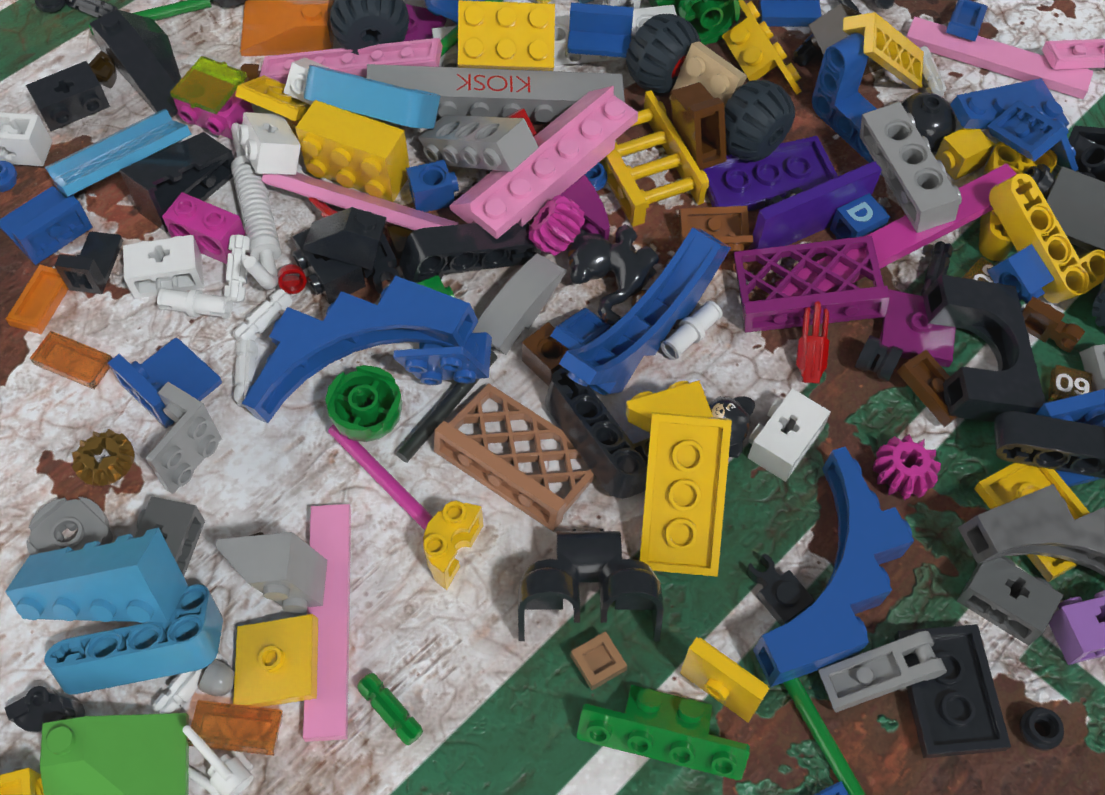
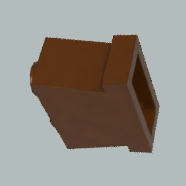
[670,82,727,170]

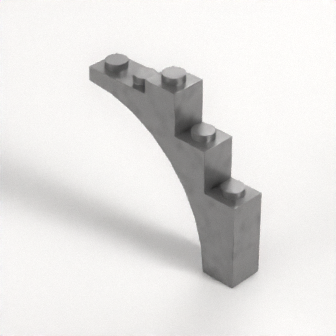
[958,484,1105,576]

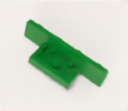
[576,685,750,780]

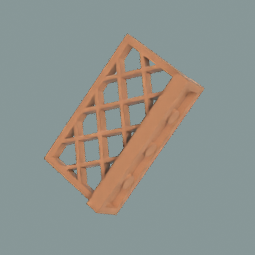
[433,383,596,532]

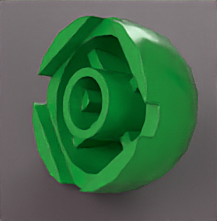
[677,0,740,45]
[325,365,403,442]

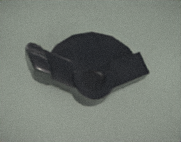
[5,686,85,733]

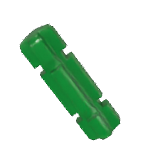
[357,673,423,746]

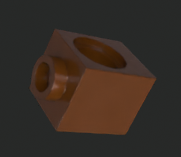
[522,322,569,386]

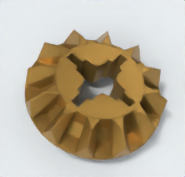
[72,429,135,486]

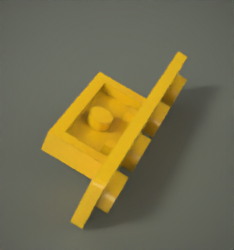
[722,0,801,95]

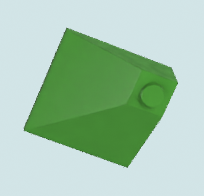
[40,713,189,795]

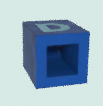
[830,193,890,239]

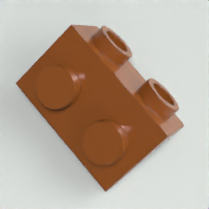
[679,206,753,254]

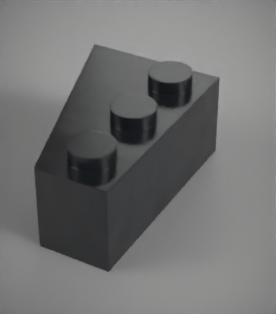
[120,132,234,233]

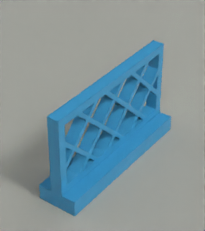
[45,109,192,198]

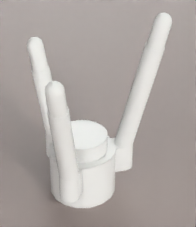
[183,707,254,795]

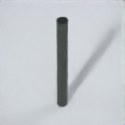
[396,351,497,463]

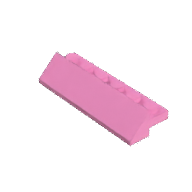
[450,86,638,239]

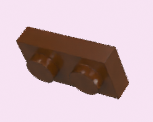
[896,350,957,428]

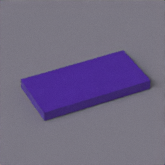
[702,136,838,211]
[748,161,882,250]

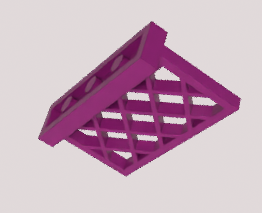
[734,236,890,333]

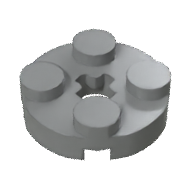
[27,497,113,555]

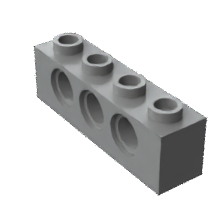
[860,102,962,233]
[418,115,539,172]

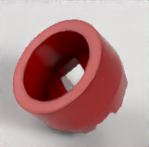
[277,264,307,294]

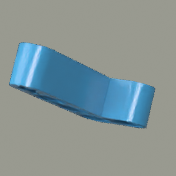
[304,65,441,129]
[44,584,223,695]

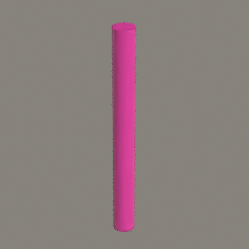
[328,424,433,530]

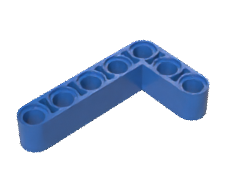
[812,32,882,175]

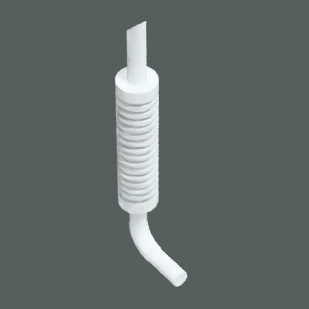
[231,123,281,289]

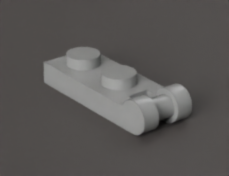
[818,631,947,713]

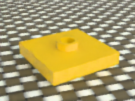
[235,75,311,121]
[233,614,318,710]
[680,637,770,723]

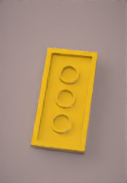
[639,412,732,577]

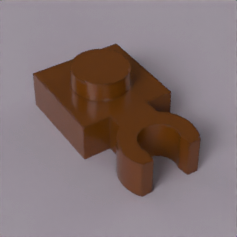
[1022,296,1085,353]

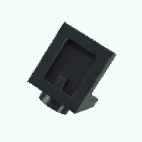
[55,231,123,294]

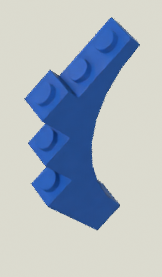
[559,227,731,395]
[242,275,478,423]
[753,446,914,687]

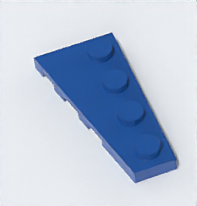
[950,78,1070,129]

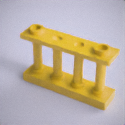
[599,90,709,227]

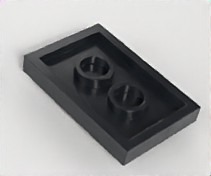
[894,624,1011,758]

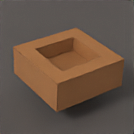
[571,631,627,691]

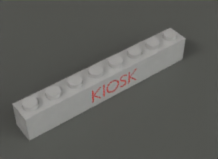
[367,64,625,122]

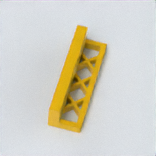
[843,12,924,89]

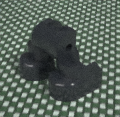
[518,529,664,641]

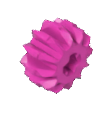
[529,195,585,256]
[873,434,941,500]

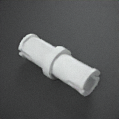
[157,288,233,319]
[661,300,722,360]

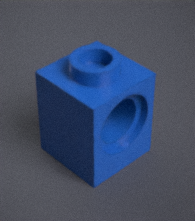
[406,160,459,212]
[987,244,1055,304]

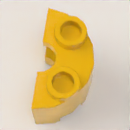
[423,501,484,590]

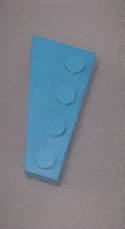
[5,528,188,623]

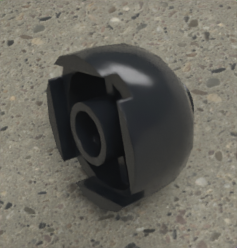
[901,92,957,152]

